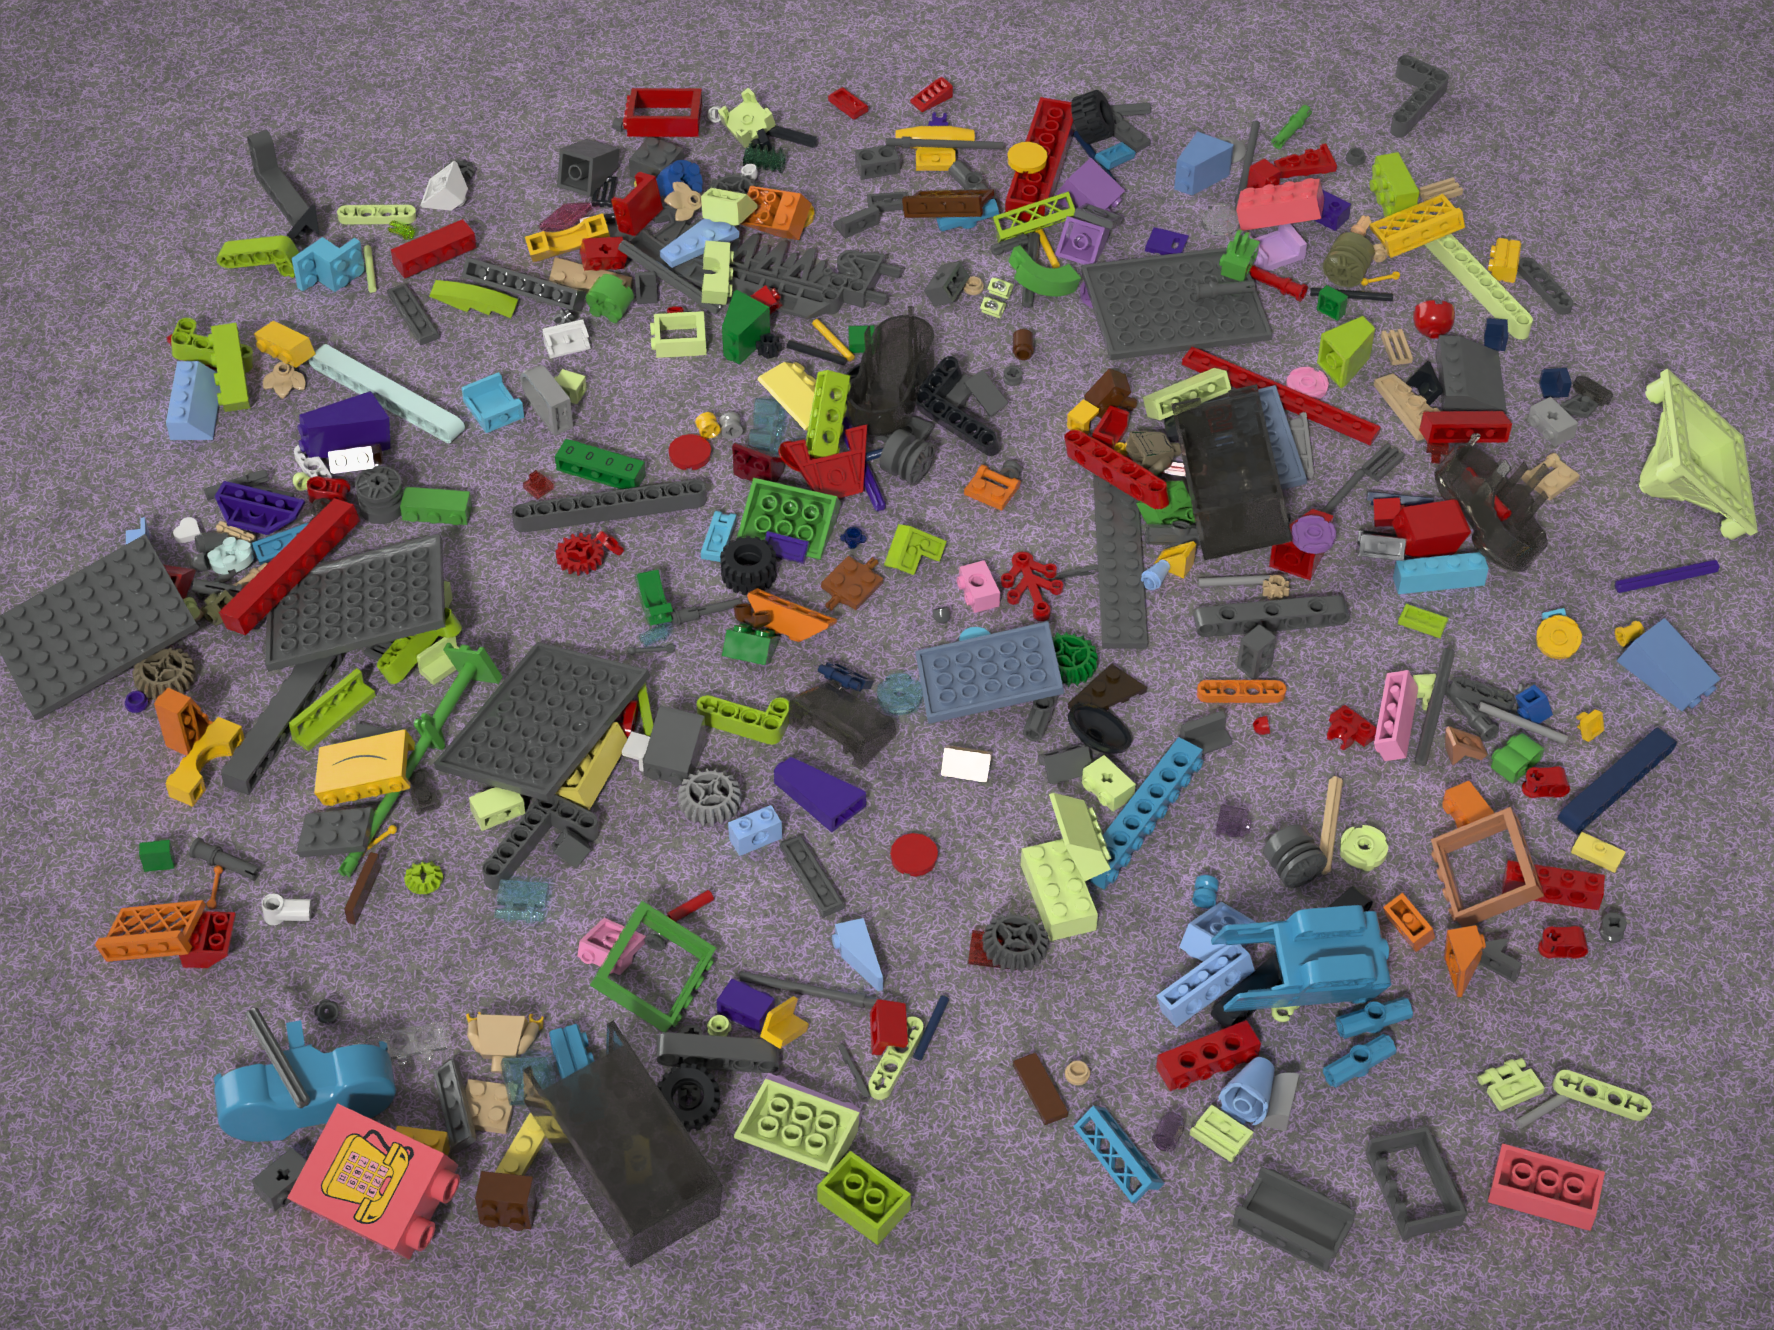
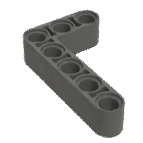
[1390,55,1449,137]
[247,129,309,227]
[482,794,599,890]

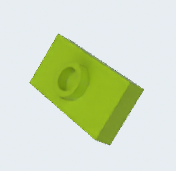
[1398,604,1449,639]

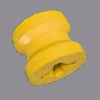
[695,412,721,439]

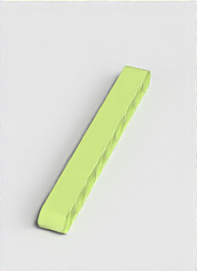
[1416,213,1533,339]

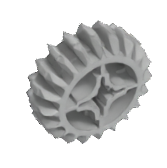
[678,768,742,827]

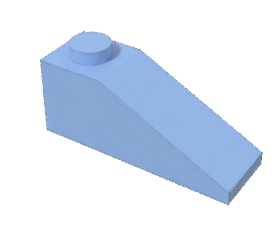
[832,918,883,991]

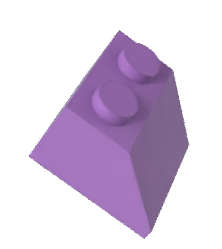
[1055,216,1110,265]

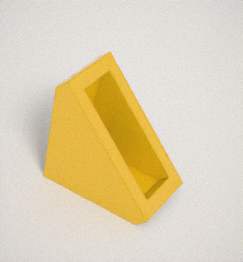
[1154,541,1196,579]

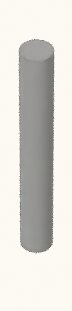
[1516,1085,1578,1129]

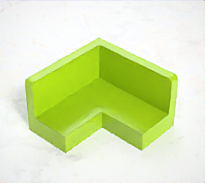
[884,524,947,575]

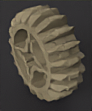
[132,646,196,701]

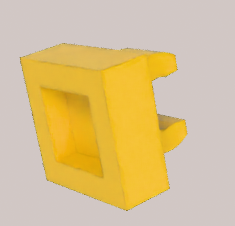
[1576,709,1605,742]

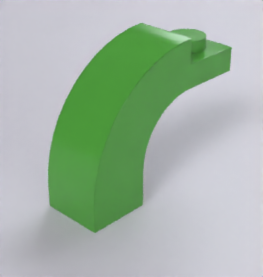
[1008,245,1081,297]

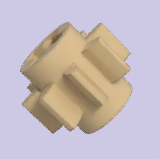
[1262,575,1290,600]

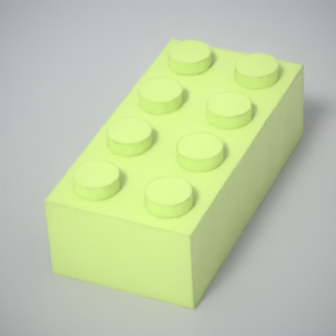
[1021,839,1098,941]

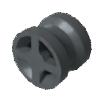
[1599,913,1627,943]

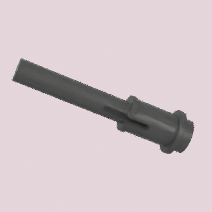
[670,598,741,626]

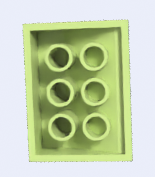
[734,1079,860,1173]

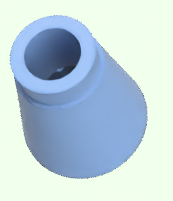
[1141,560,1170,590]

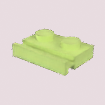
[1190,1105,1254,1163]

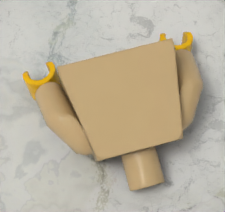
[466,1012,544,1074]

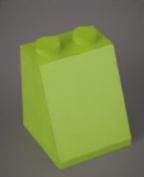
[1317,316,1375,389]

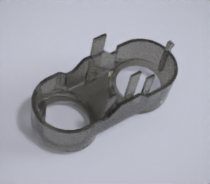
[1434,434,1550,572]

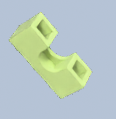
[701,240,734,305]

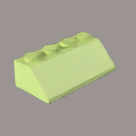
[1049,793,1111,882]

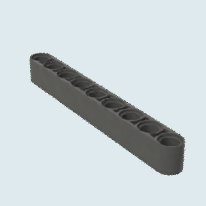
[512,479,706,533]

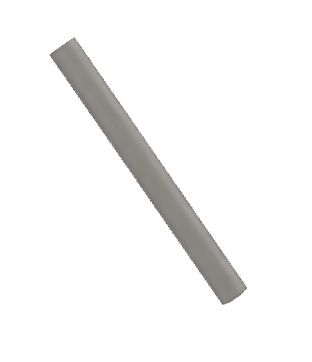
[1198,574,1288,587]
[1478,702,1568,744]

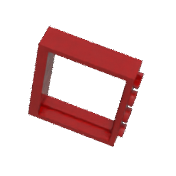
[623,88,702,137]

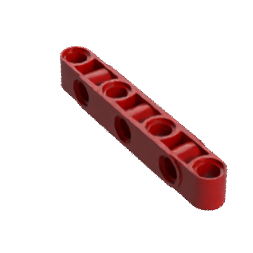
[1064,430,1169,509]

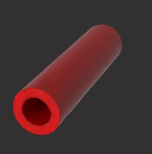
[667,890,714,922]

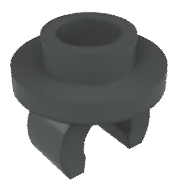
[552,308,575,325]

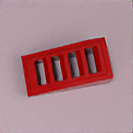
[910,77,953,113]

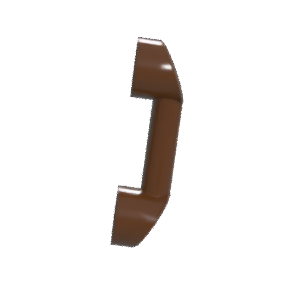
[733,603,771,628]

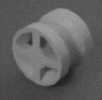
[719,412,743,439]

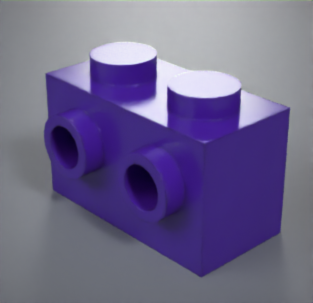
[1314,189,1351,231]

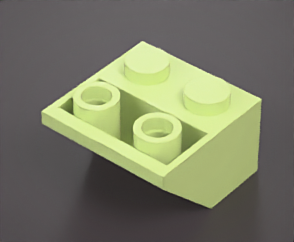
[701,188,758,226]

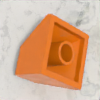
[1444,925,1486,997]

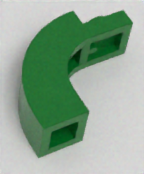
[635,569,673,626]

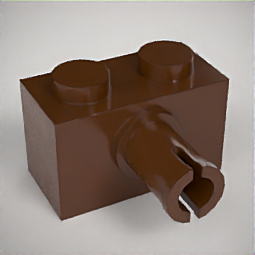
[1084,368,1137,418]

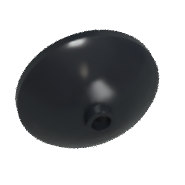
[1068,703,1132,754]

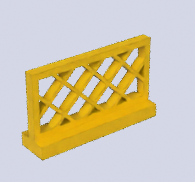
[1369,194,1465,258]

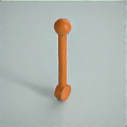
[207,865,223,910]

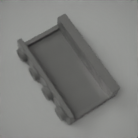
[1232,1166,1356,1272]

